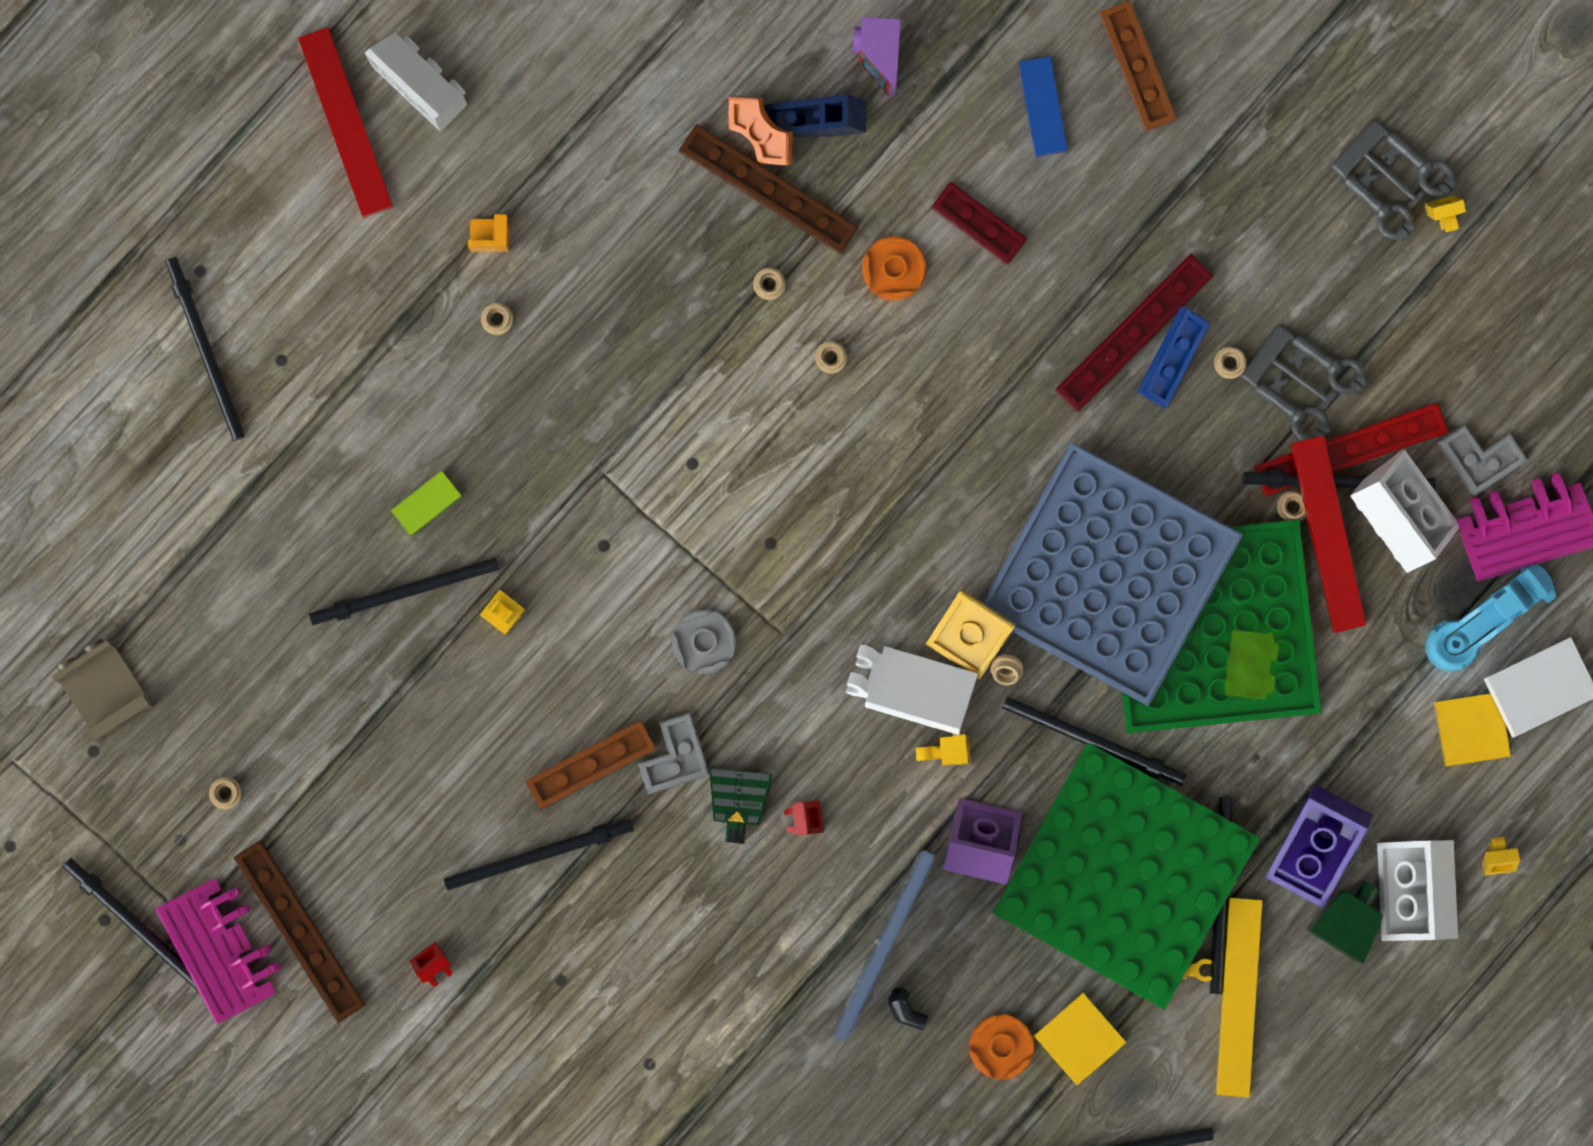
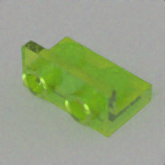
[1223,630,1279,700]

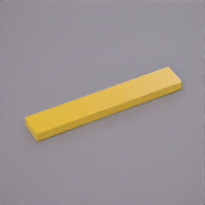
[1216,898,1262,1098]

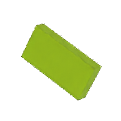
[390,470,462,537]

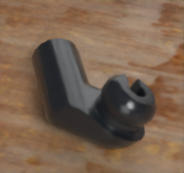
[888,987,928,1031]

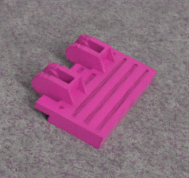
[1457,472,1593,582]
[156,878,282,1025]

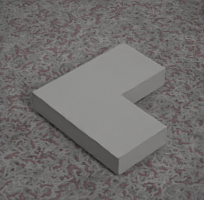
[1437,425,1529,497]
[638,713,710,795]

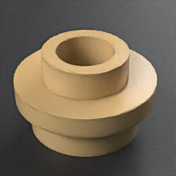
[753,268,786,300]
[481,303,513,335]
[815,341,847,374]
[1214,347,1246,379]
[1277,491,1306,522]
[990,655,1023,685]
[209,777,242,810]

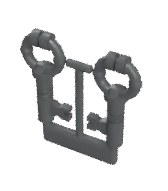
[1331,120,1457,240]
[1240,325,1367,441]

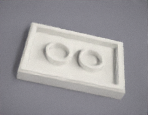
[1484,637,1593,738]

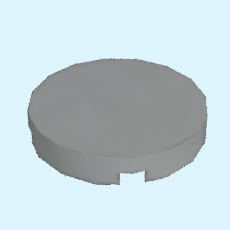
[671,609,736,675]

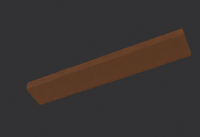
[679,124,859,255]
[233,840,366,1023]

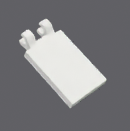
[846,645,978,735]

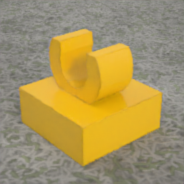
[1424,195,1466,232]
[480,589,526,635]
[1482,836,1520,876]

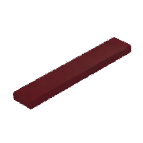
[1055,253,1214,413]

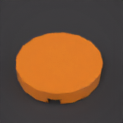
[862,236,926,301]
[969,1014,1034,1080]

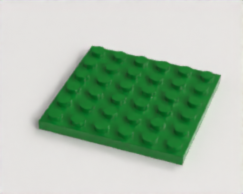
[1121,520,1321,734]
[993,743,1260,1010]

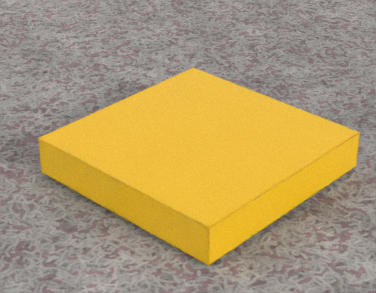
[926,589,1016,679]
[1434,694,1511,767]
[1033,992,1126,1086]

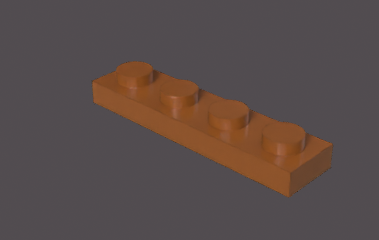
[1099,1,1176,133]
[525,720,656,810]

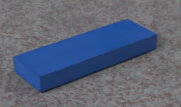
[1018,56,1067,158]
[1137,307,1210,408]

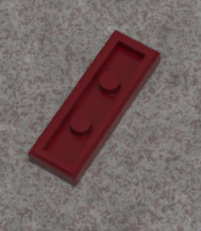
[931,181,1027,266]

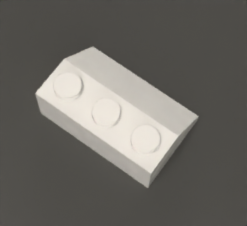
[365,33,467,132]
[1351,449,1459,573]
[1377,840,1458,941]

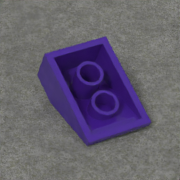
[1265,784,1373,908]

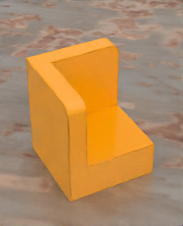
[468,214,509,252]

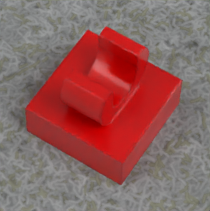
[784,800,824,836]
[409,941,452,987]

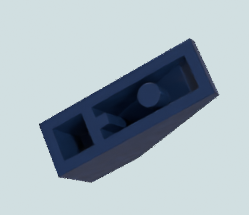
[764,94,866,137]

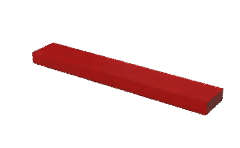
[298,27,394,219]
[1254,402,1449,497]
[1290,435,1366,633]

